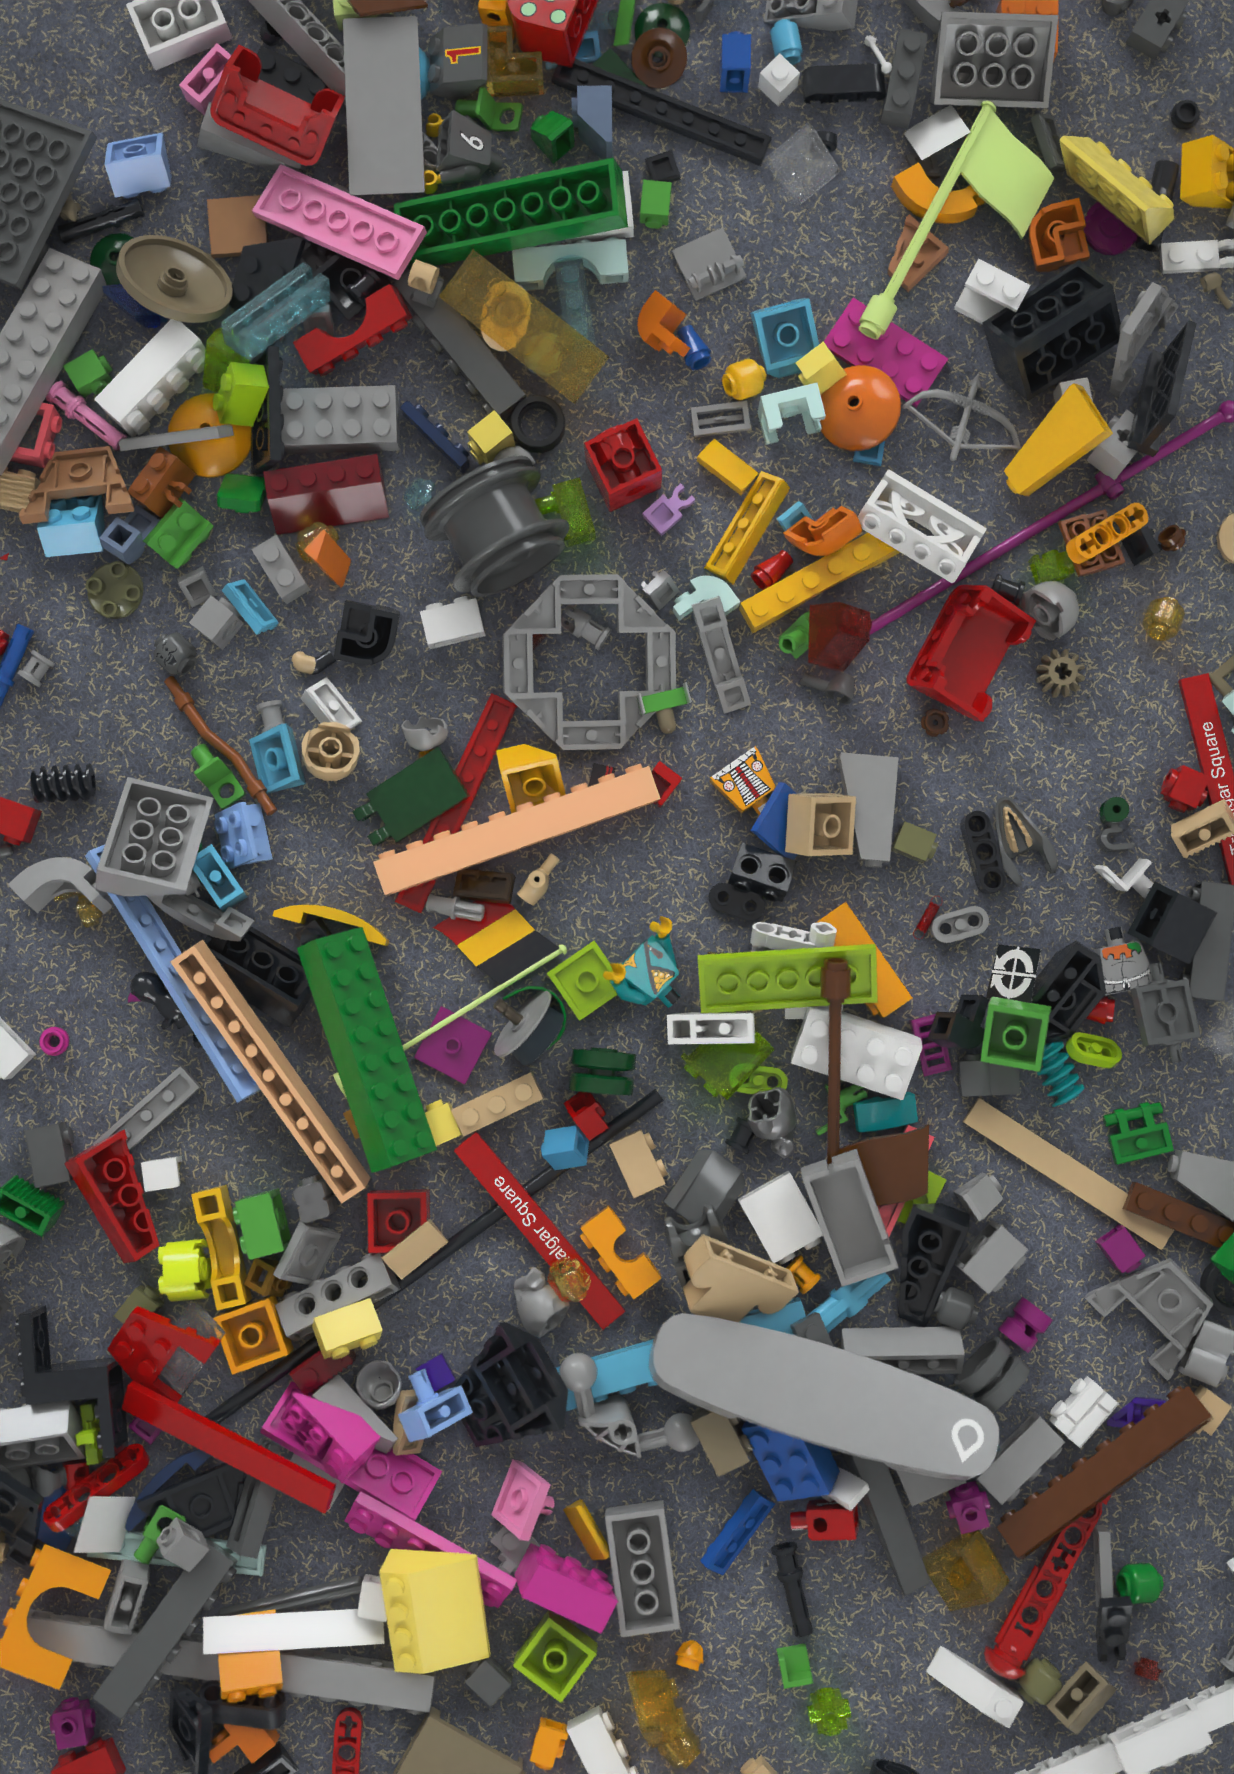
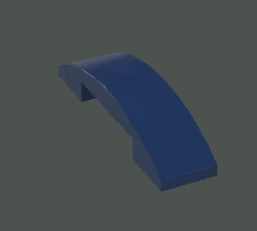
[125,1447,211,1532]

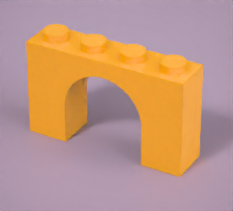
[0,1544,111,1690]

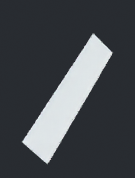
[203,1609,385,1654]

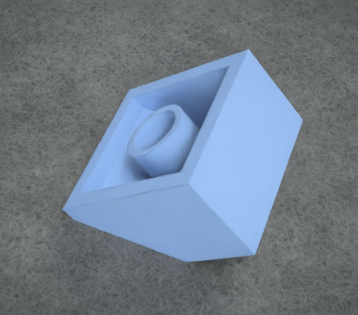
[104,132,171,199]

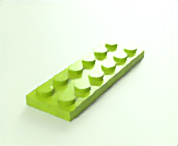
[697,944,878,1014]

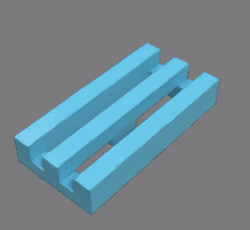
[222,579,279,635]

